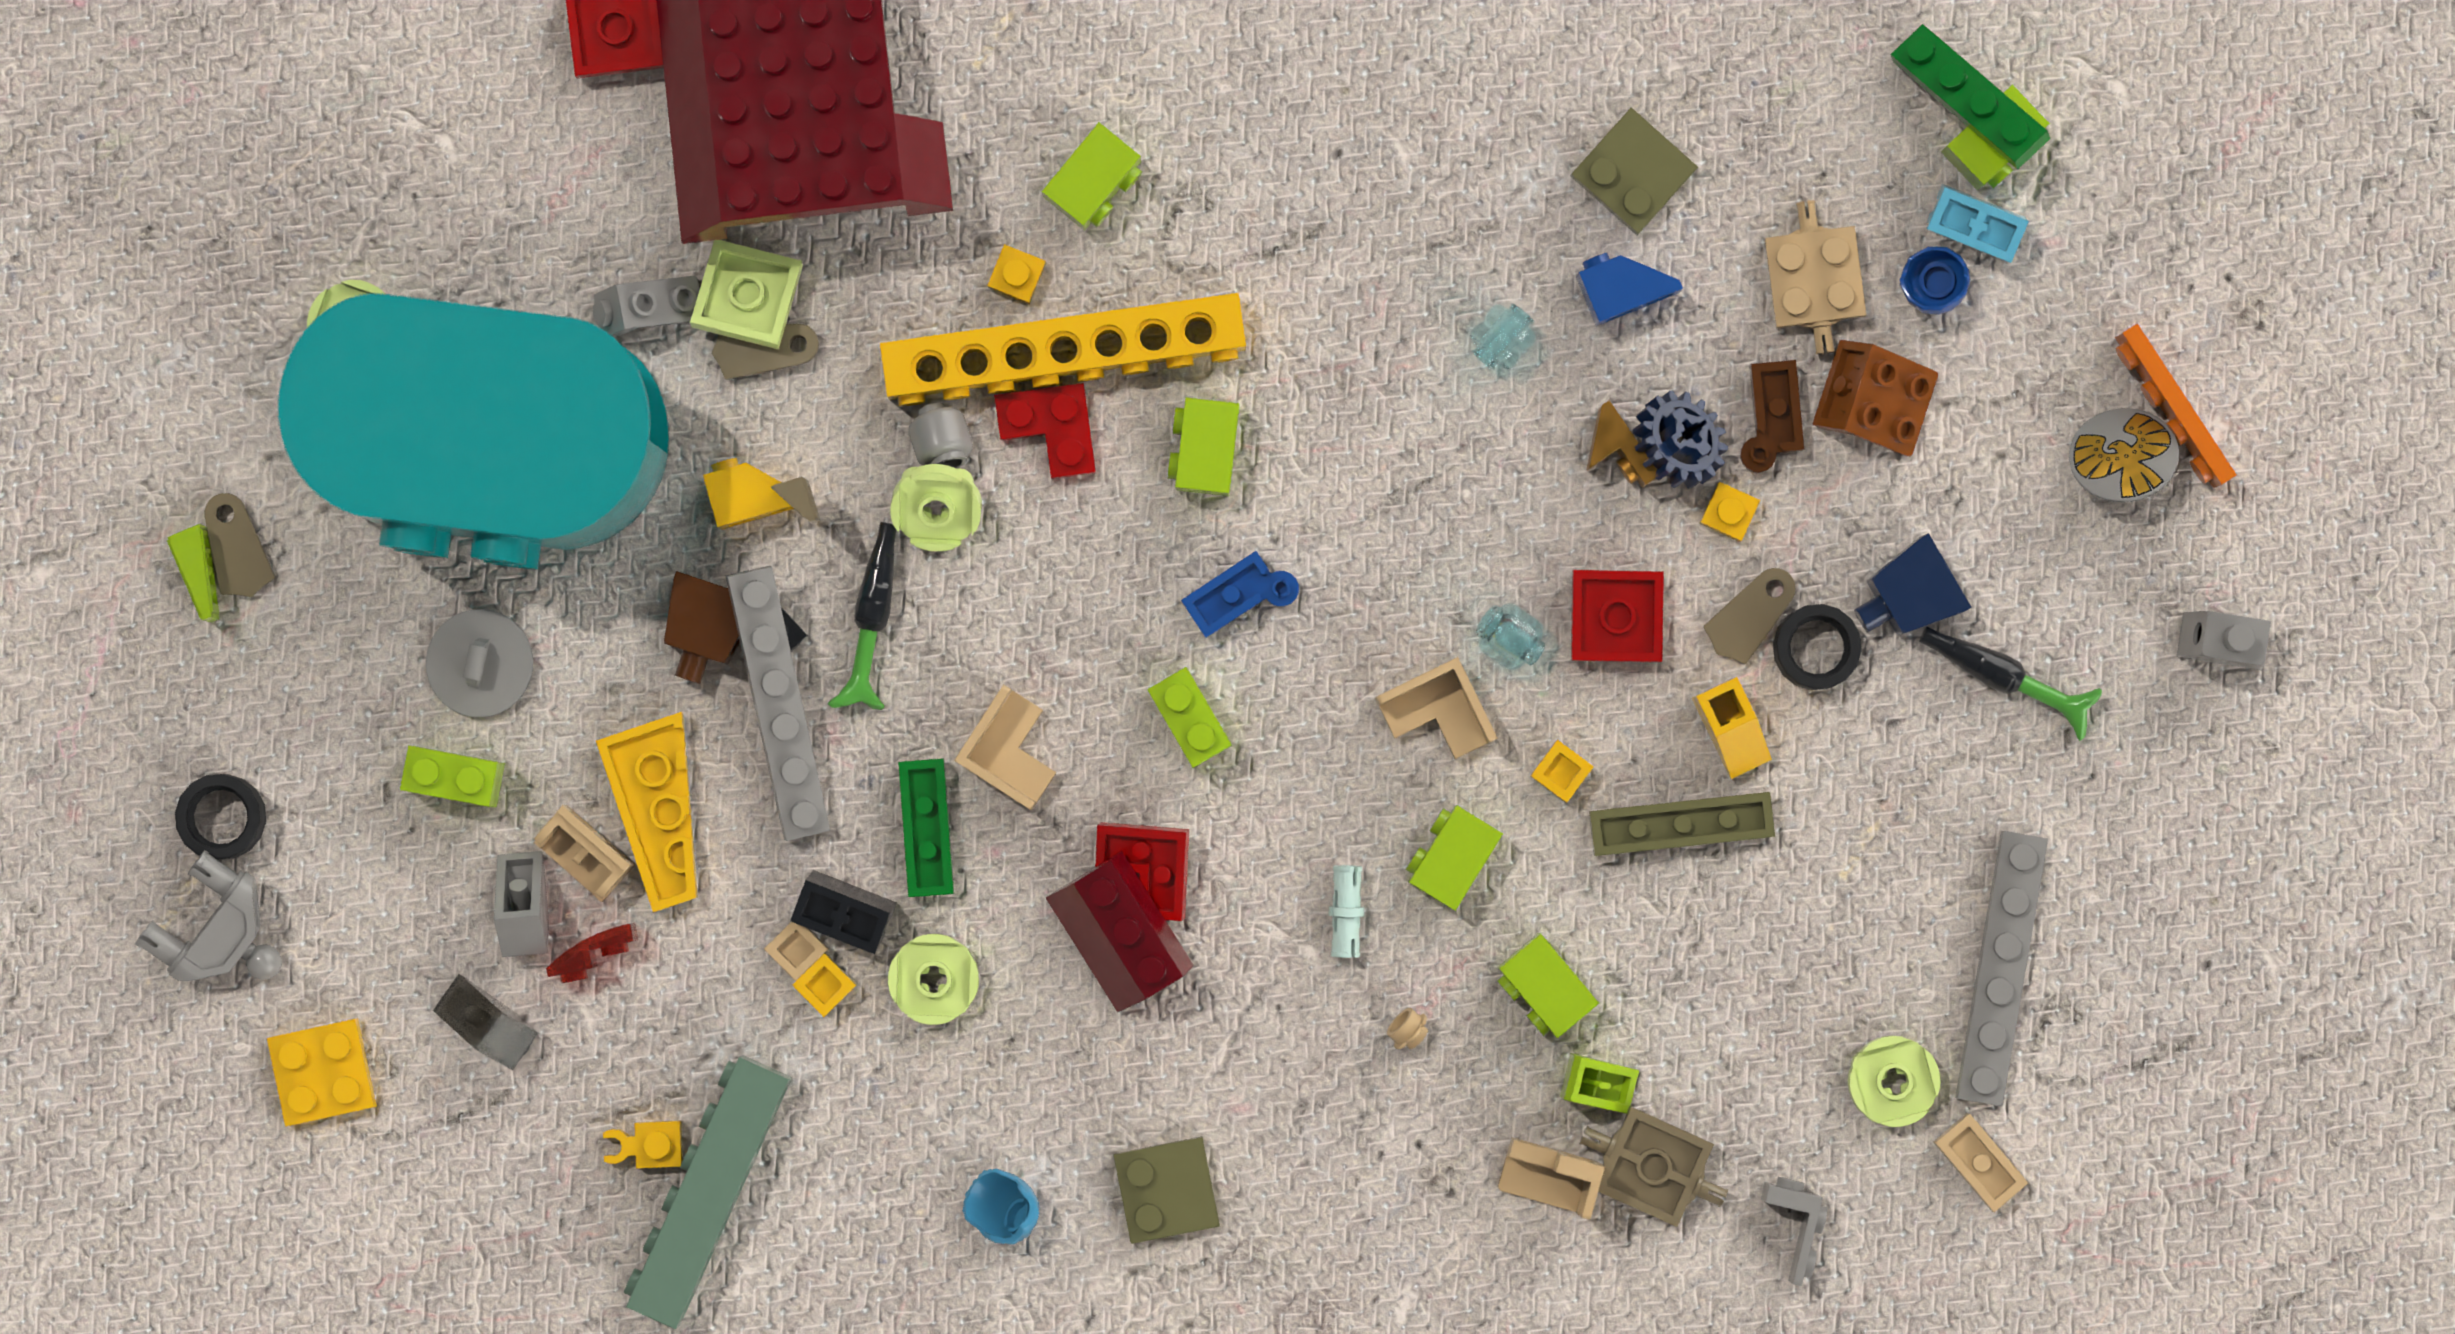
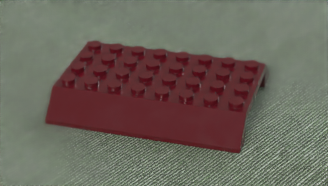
[657,0,953,244]

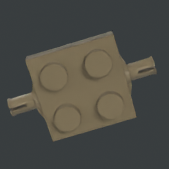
[1579,1106,1728,1227]

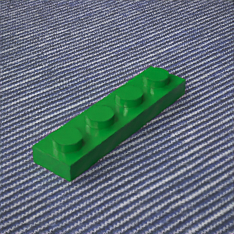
[1890,24,2051,170]

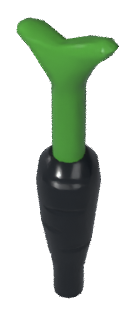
[827,522,896,710]
[1919,627,2102,741]

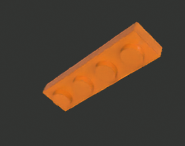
[2115,323,2237,488]

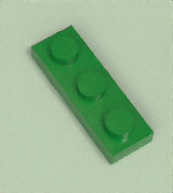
[898,758,954,897]

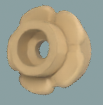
[1387,1008,1428,1049]

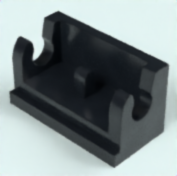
[790,870,897,954]

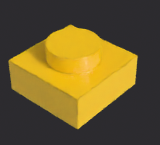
[987,244,1046,304]
[1699,481,1760,542]
[1530,740,1594,803]
[792,953,857,1017]

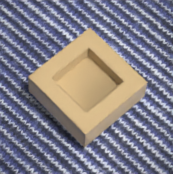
[764,922,829,981]

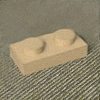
[1933,1113,2029,1212]

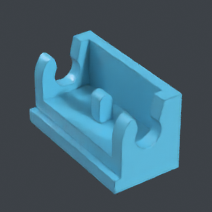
[1927,184,2029,263]

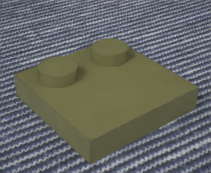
[1570,107,1698,235]
[1113,1136,1220,1244]

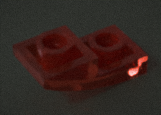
[546,923,638,984]

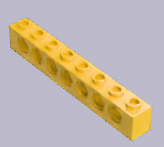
[880,293,1246,407]

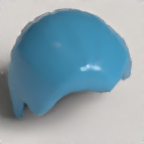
[962,1169,1040,1245]

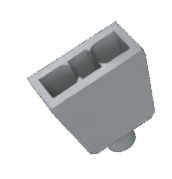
[2176,611,2271,670]

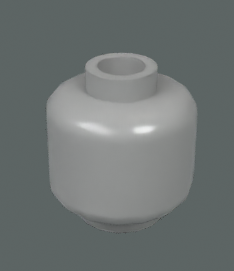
[908,403,973,469]

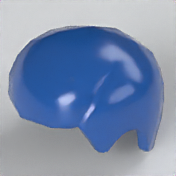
[1900,246,1970,315]

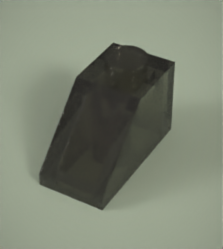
[433,974,539,1070]

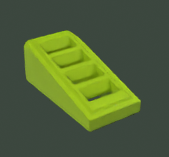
[166,524,219,623]

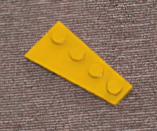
[596,712,698,912]

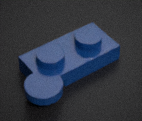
[1181,551,1299,638]

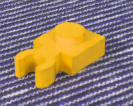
[603,1120,683,1169]

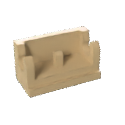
[534,805,635,902]

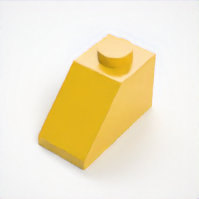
[703,458,794,530]

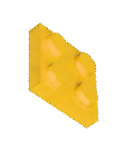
[267,1018,377,1127]

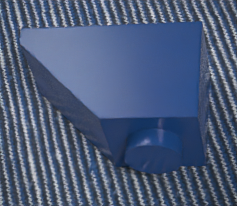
[1576,253,1683,327]

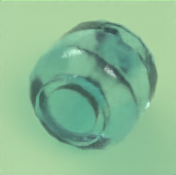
[1476,603,1545,670]

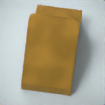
[1587,400,1657,488]

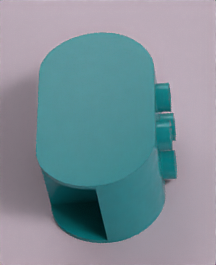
[278,293,669,570]

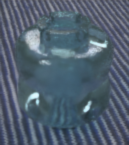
[1470,303,1536,370]

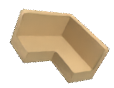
[1375,657,1498,759]
[954,684,1057,810]
[1498,1137,1605,1220]

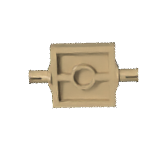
[1765,200,1866,355]

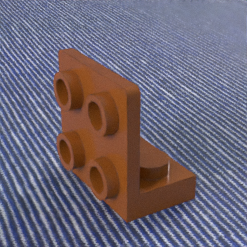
[1812,340,1938,457]

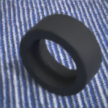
[1773,604,1862,690]
[175,774,266,860]

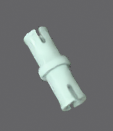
[1329,865,1364,958]

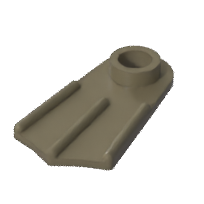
[711,324,819,380]
[204,493,275,597]
[1703,568,1796,664]

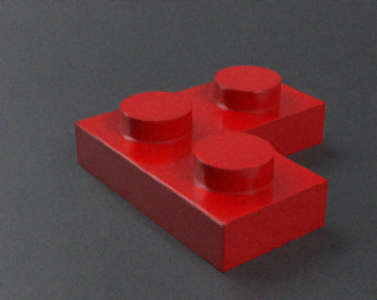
[994,383,1096,479]
[1095,822,1190,921]

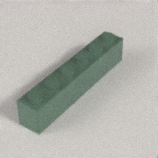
[624,1055,792,1330]

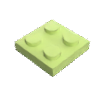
[690,240,803,350]

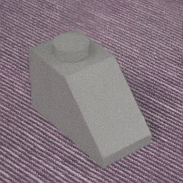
[494,851,549,957]

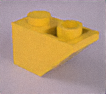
[1692,677,1772,779]

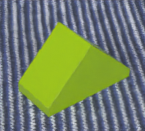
[1560,1053,1639,1114]

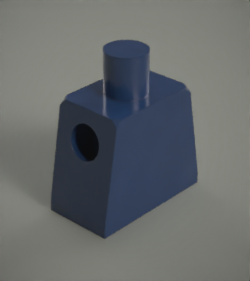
[1854,533,1972,636]

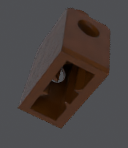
[664,571,740,684]

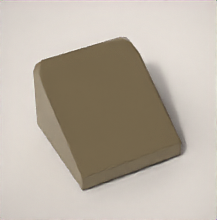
[771,476,820,525]

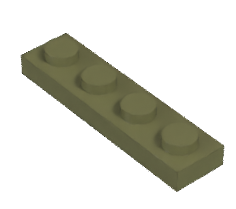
[1589,792,1775,856]

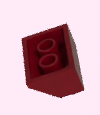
[1046,851,1194,1013]

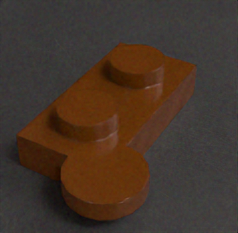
[1740,360,1805,473]

